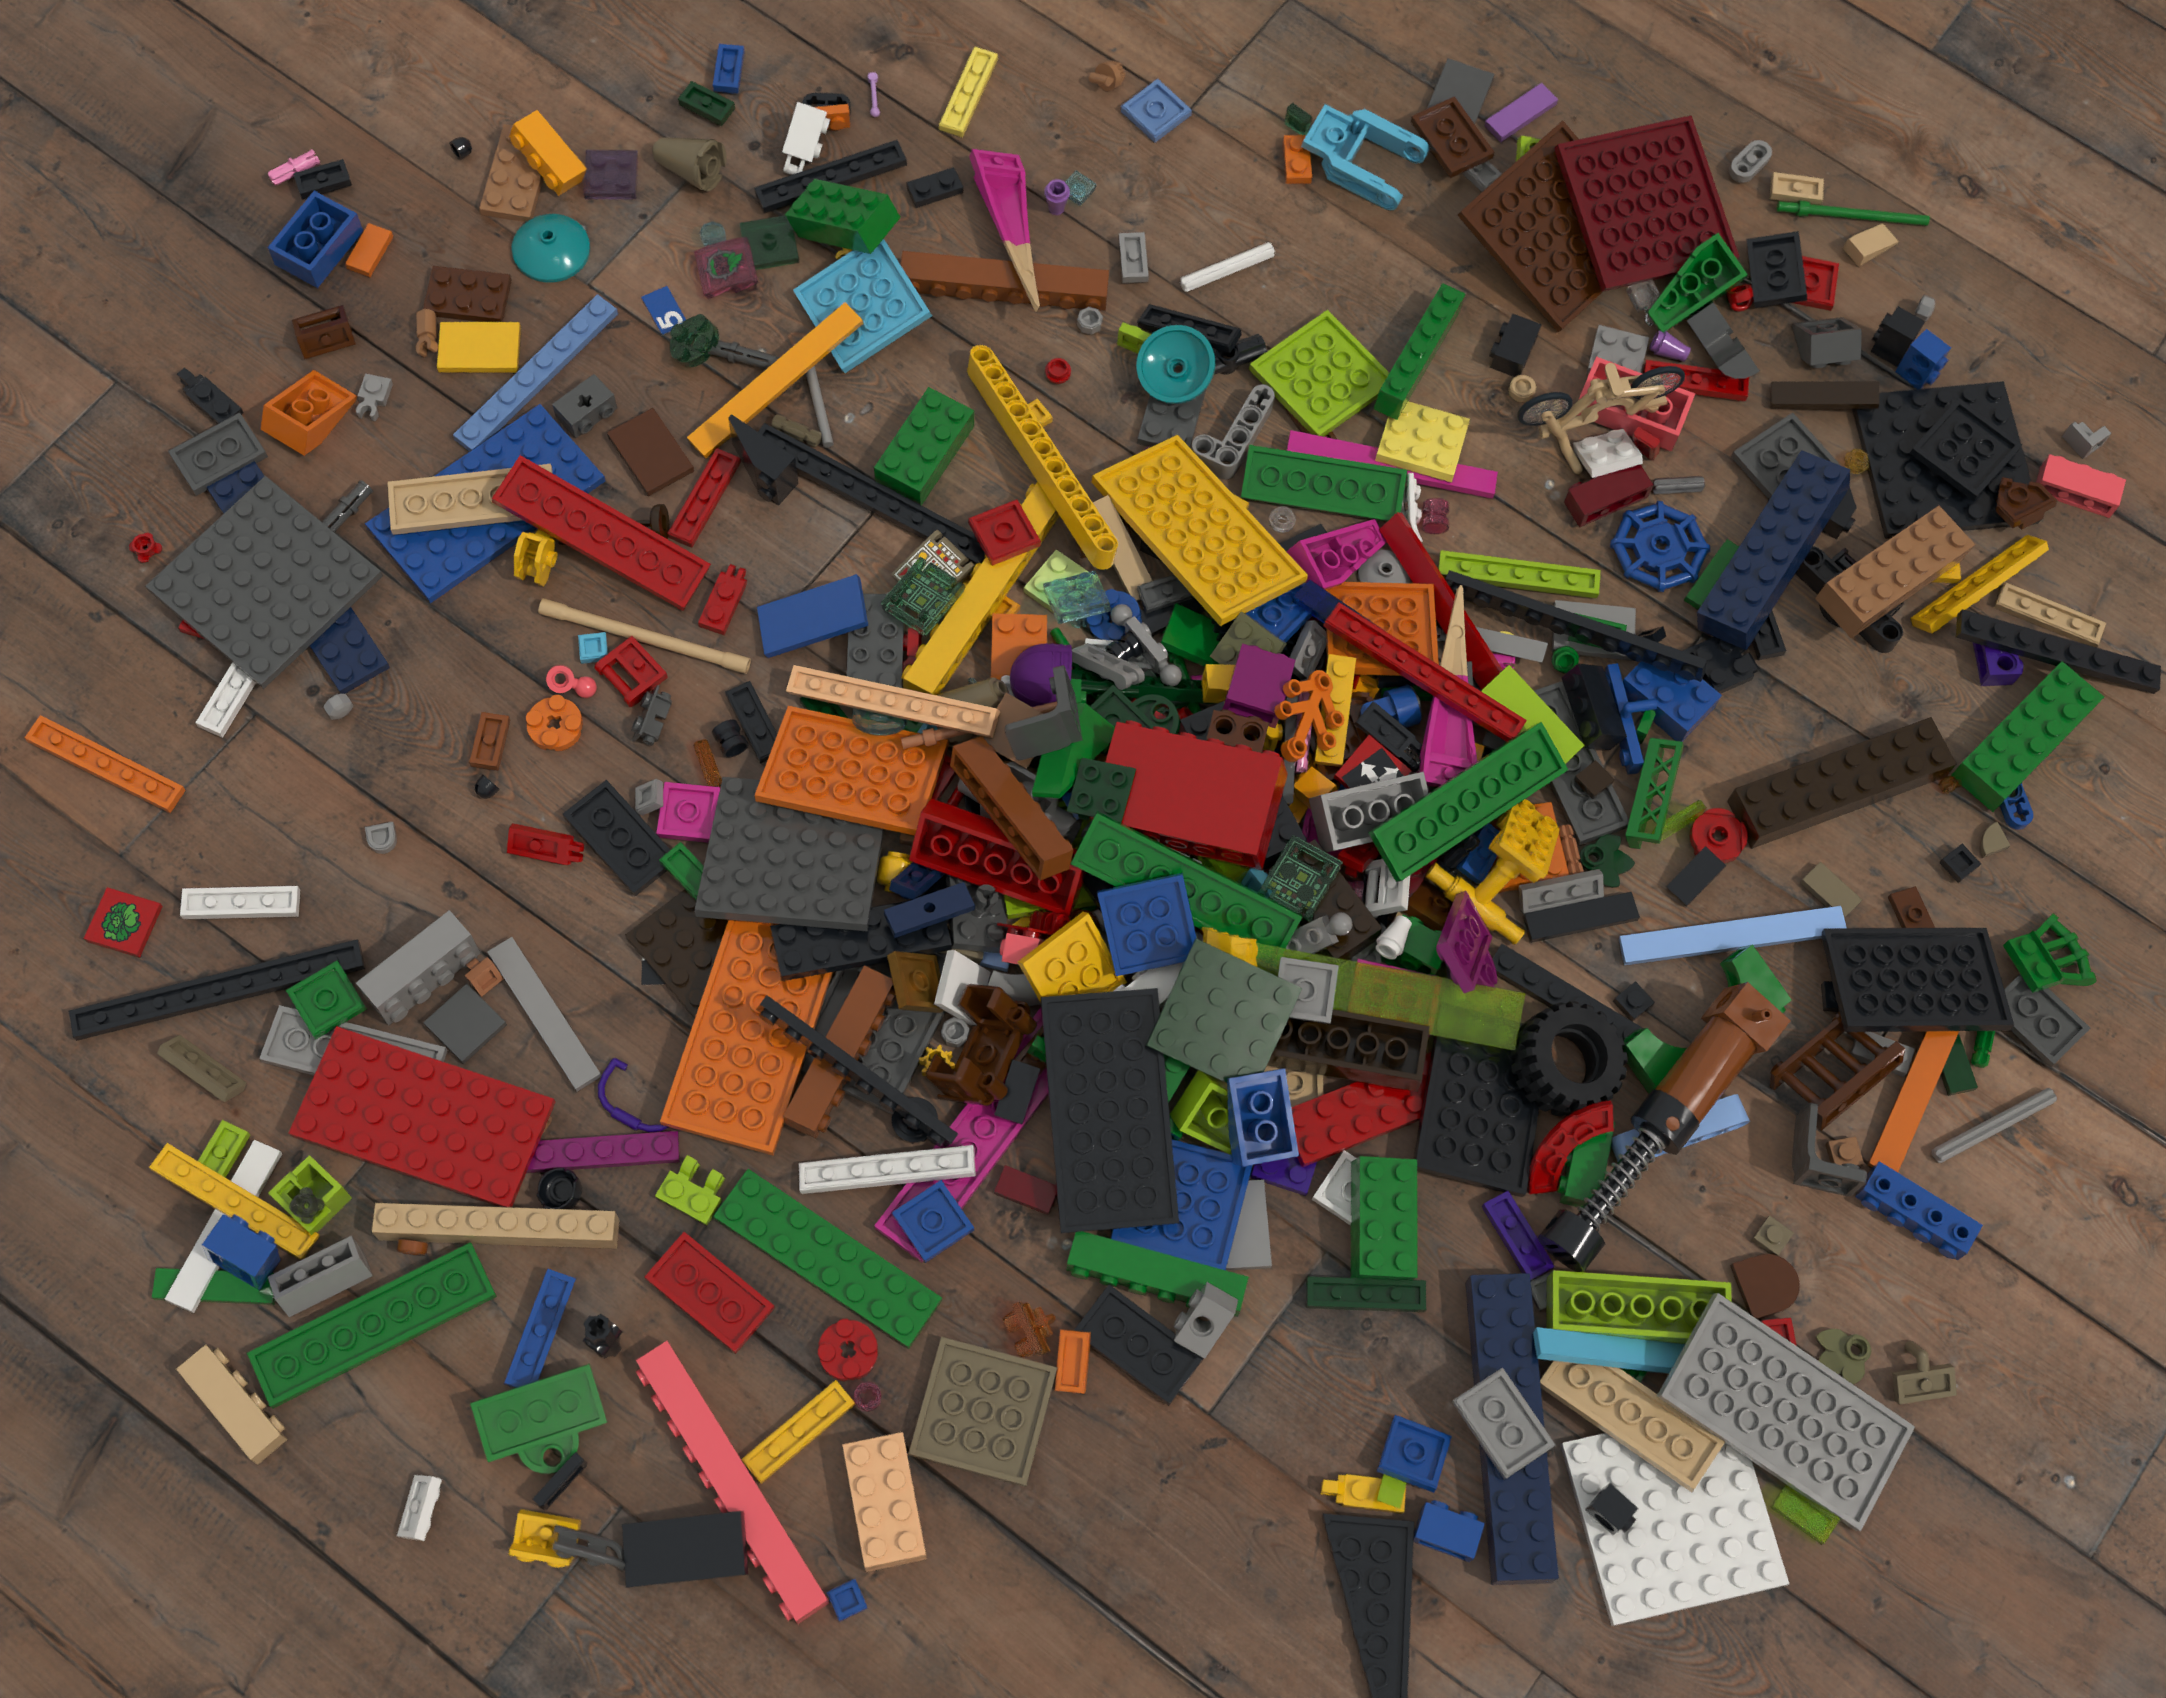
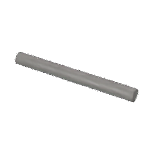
[806,366,834,448]

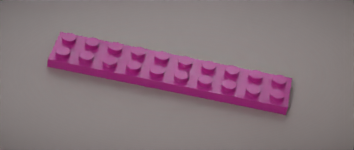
[874,1008,1049,1263]

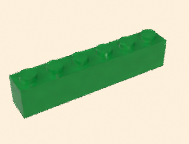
[1374,283,1466,420]
[1066,1232,1249,1317]

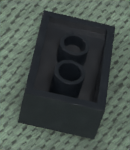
[728,414,799,506]

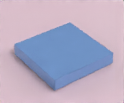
[1121,79,1192,143]

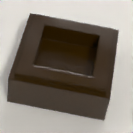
[1574,760,1614,799]

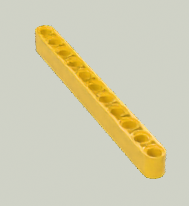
[967,345,1118,570]

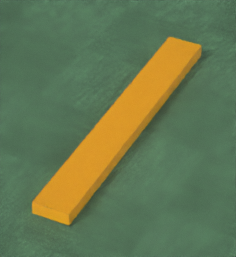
[687,302,863,459]

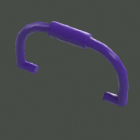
[598,1058,669,1132]

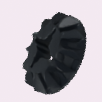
[892,1097,938,1144]

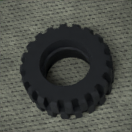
[1510,1001,1628,1117]

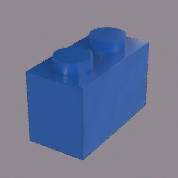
[1413,1500,1485,1562]

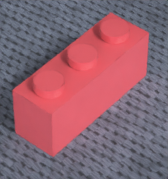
[2036,454,2126,518]

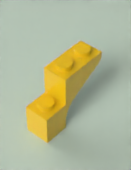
[1201,664,1283,751]

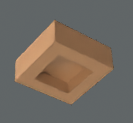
[1825,1136,1864,1167]

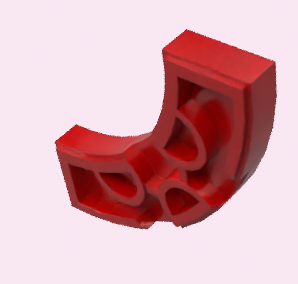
[1527,1100,1614,1194]

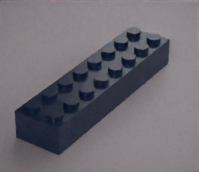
[1697,450,1850,650]

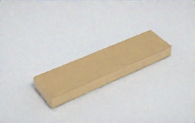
[1093,495,1152,602]
[1993,582,2106,647]

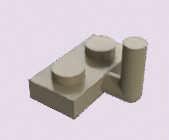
[1892,1341,1957,1405]

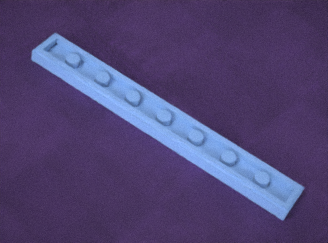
[1618,906,1847,966]

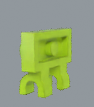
[655,1155,725,1226]

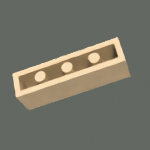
[176,1345,287,1464]

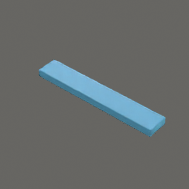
[1533,1327,1685,1374]

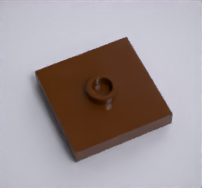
[1403,880,1453,932]

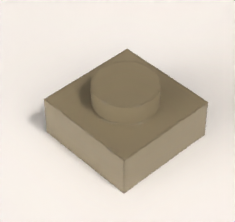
[1751,1215,1794,1256]

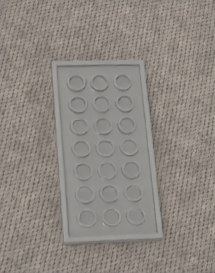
[1657,1293,1915,1531]

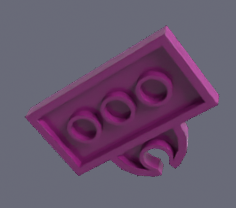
[1436,891,1498,994]

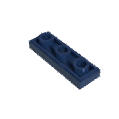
[884,882,975,938]

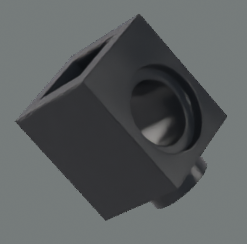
[1585,1483,1639,1535]

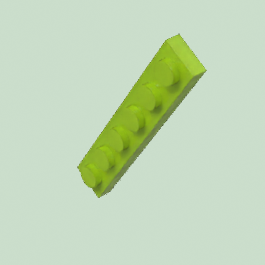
[1438,550,1601,599]

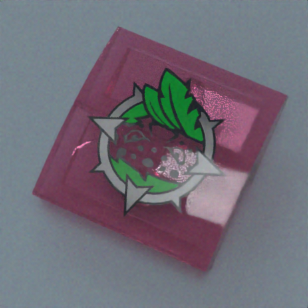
[694,237,758,299]

